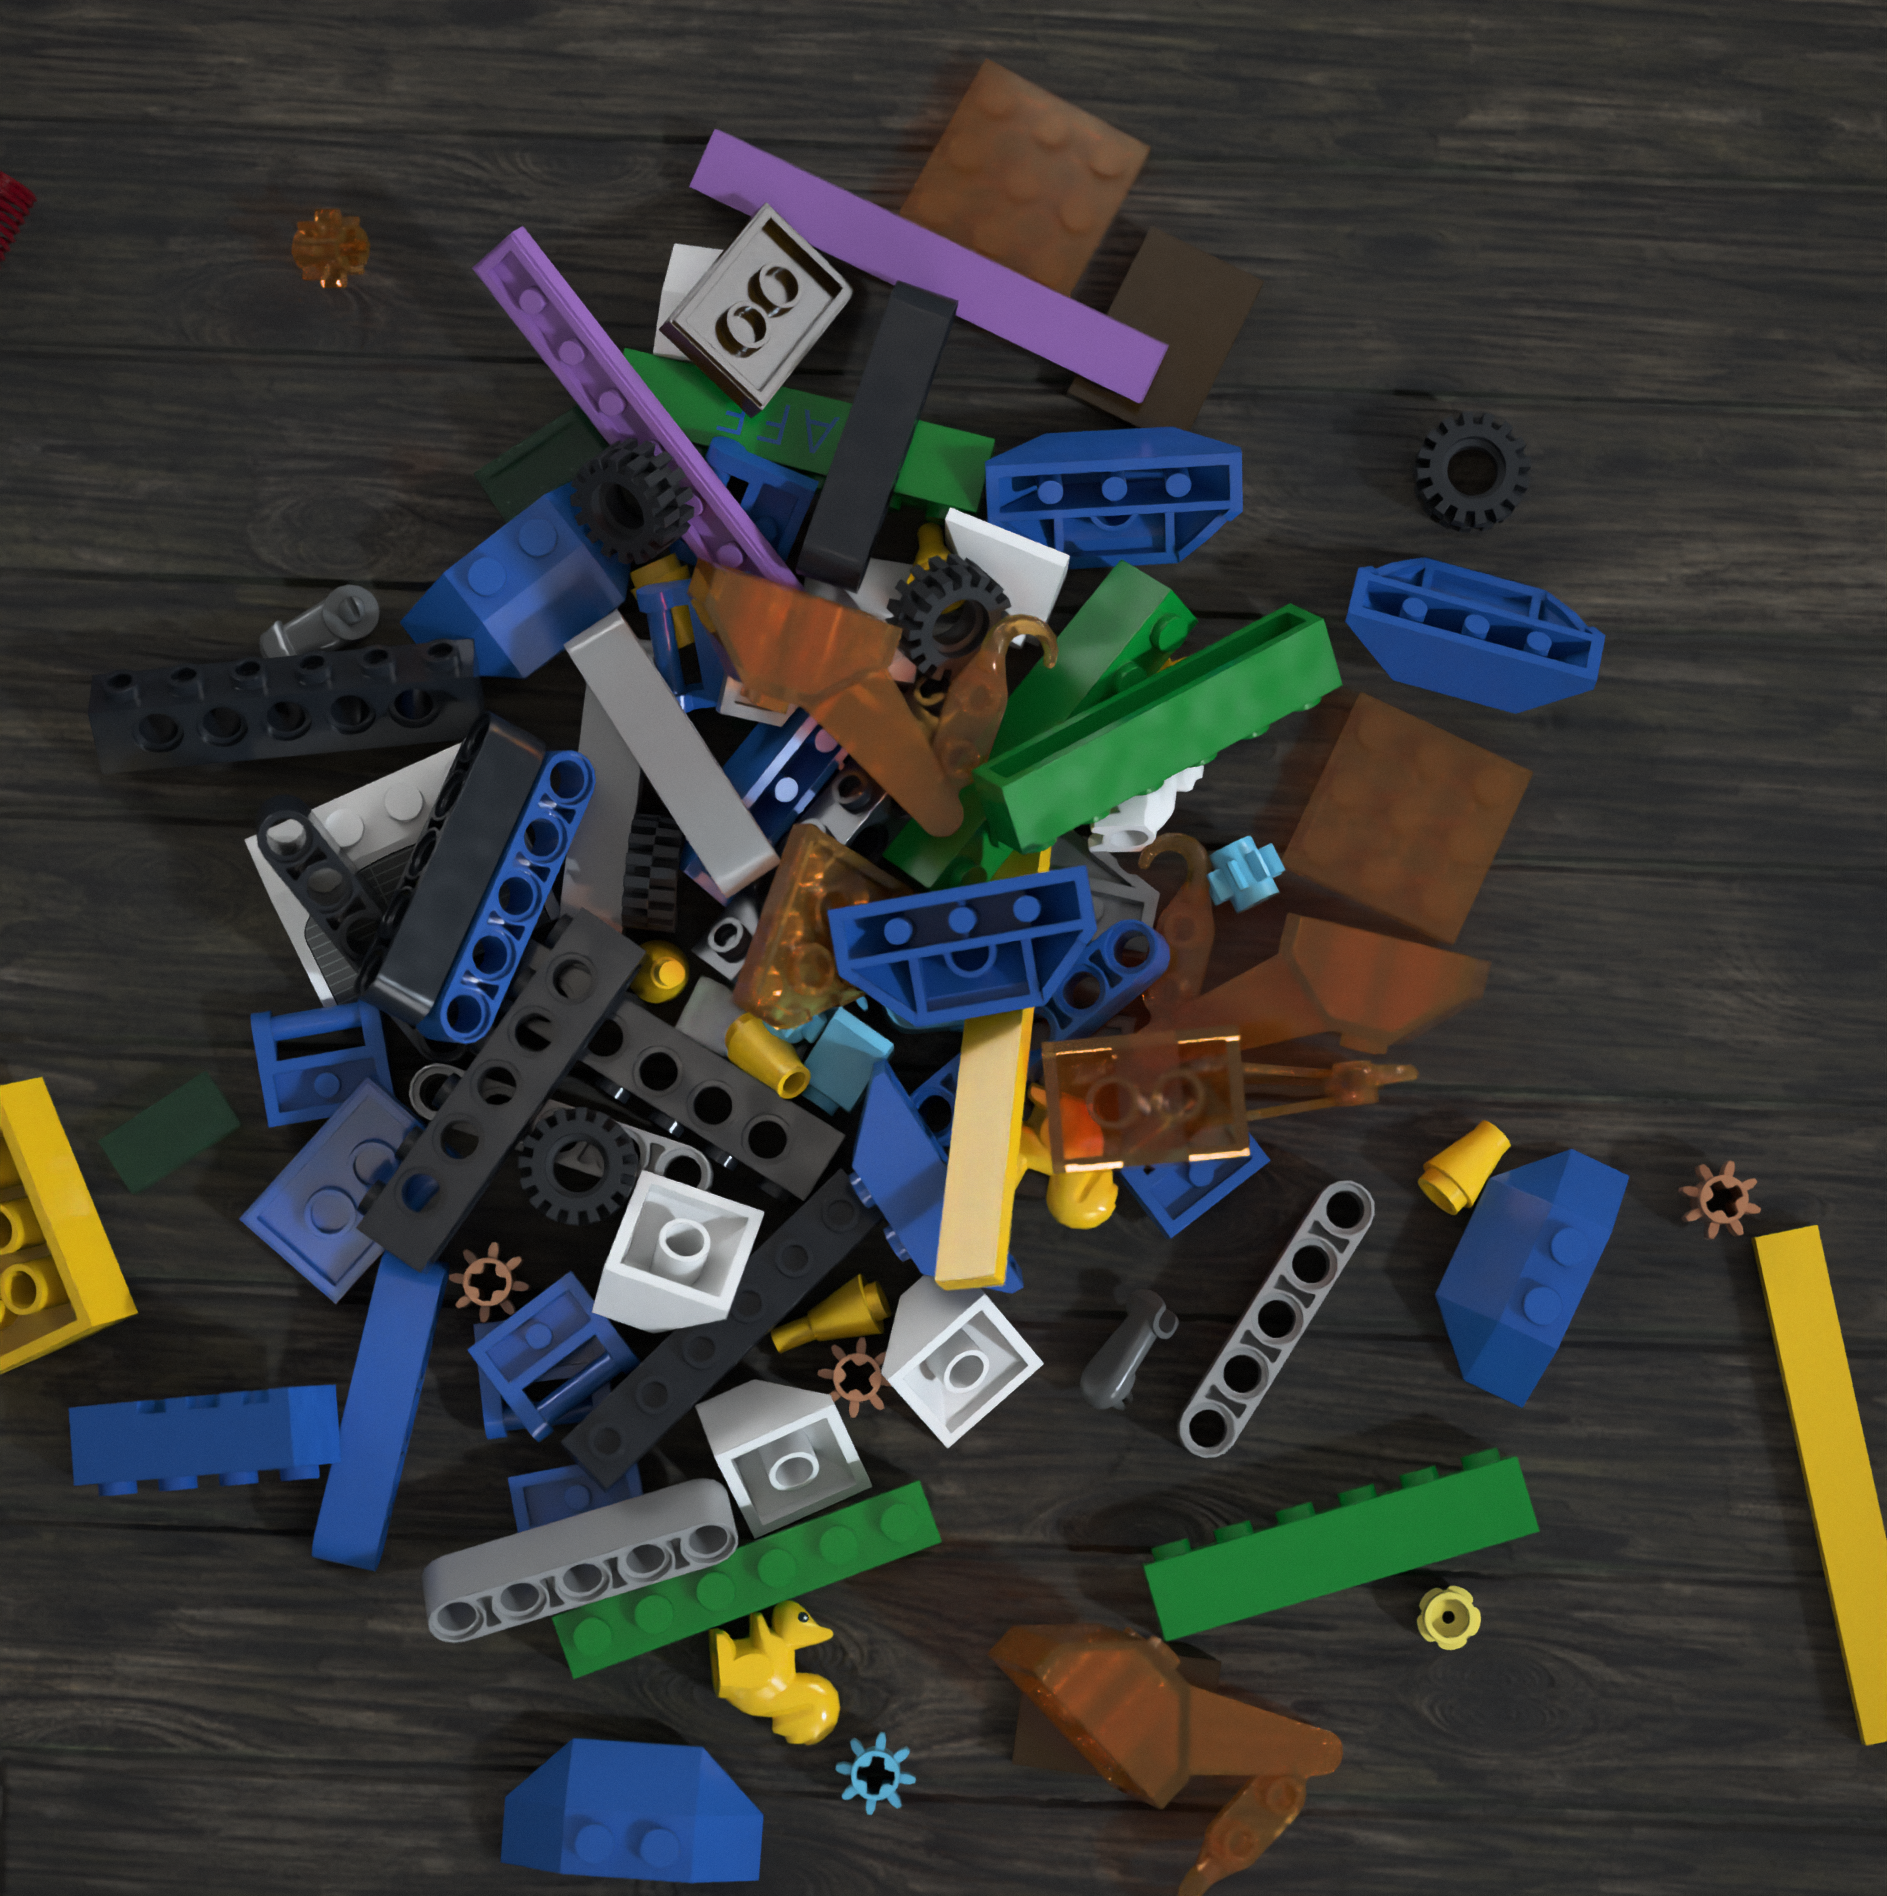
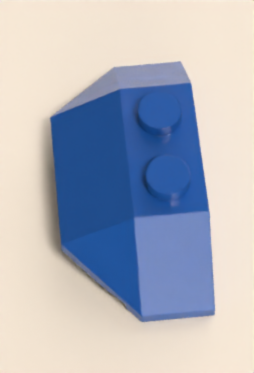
[985,427,1243,569]
[400,481,632,680]
[1345,557,1606,714]
[679,668,888,908]
[827,865,1098,1027]
[849,1058,1023,1294]
[1434,1149,1630,1408]
[500,1737,764,1883]

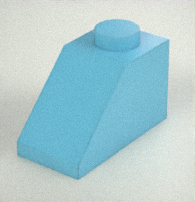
[801,1007,895,1117]

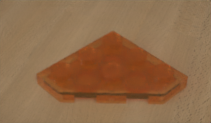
[730,823,919,1030]

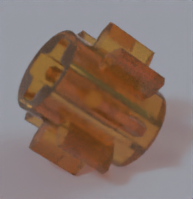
[291,208,370,288]

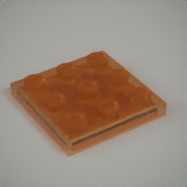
[898,58,1151,297]
[1281,692,1534,946]

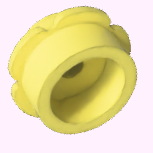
[1417,1586,1481,1650]

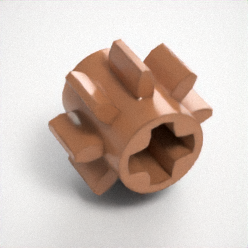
[1678,1161,1761,1240]
[449,1242,531,1323]
[818,1337,892,1418]

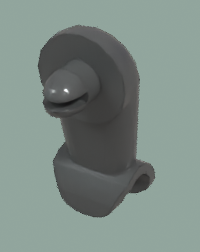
[259,585,380,658]
[1080,1289,1179,1410]

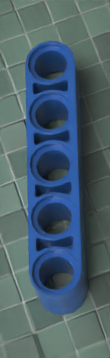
[415,750,596,1044]
[910,919,1170,1148]
[312,1250,450,1572]

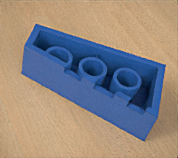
[69,1384,341,1497]

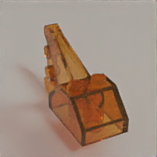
[687,557,1058,837]
[1132,832,1492,1070]
[1041,1024,1419,1175]
[987,1623,1343,1896]

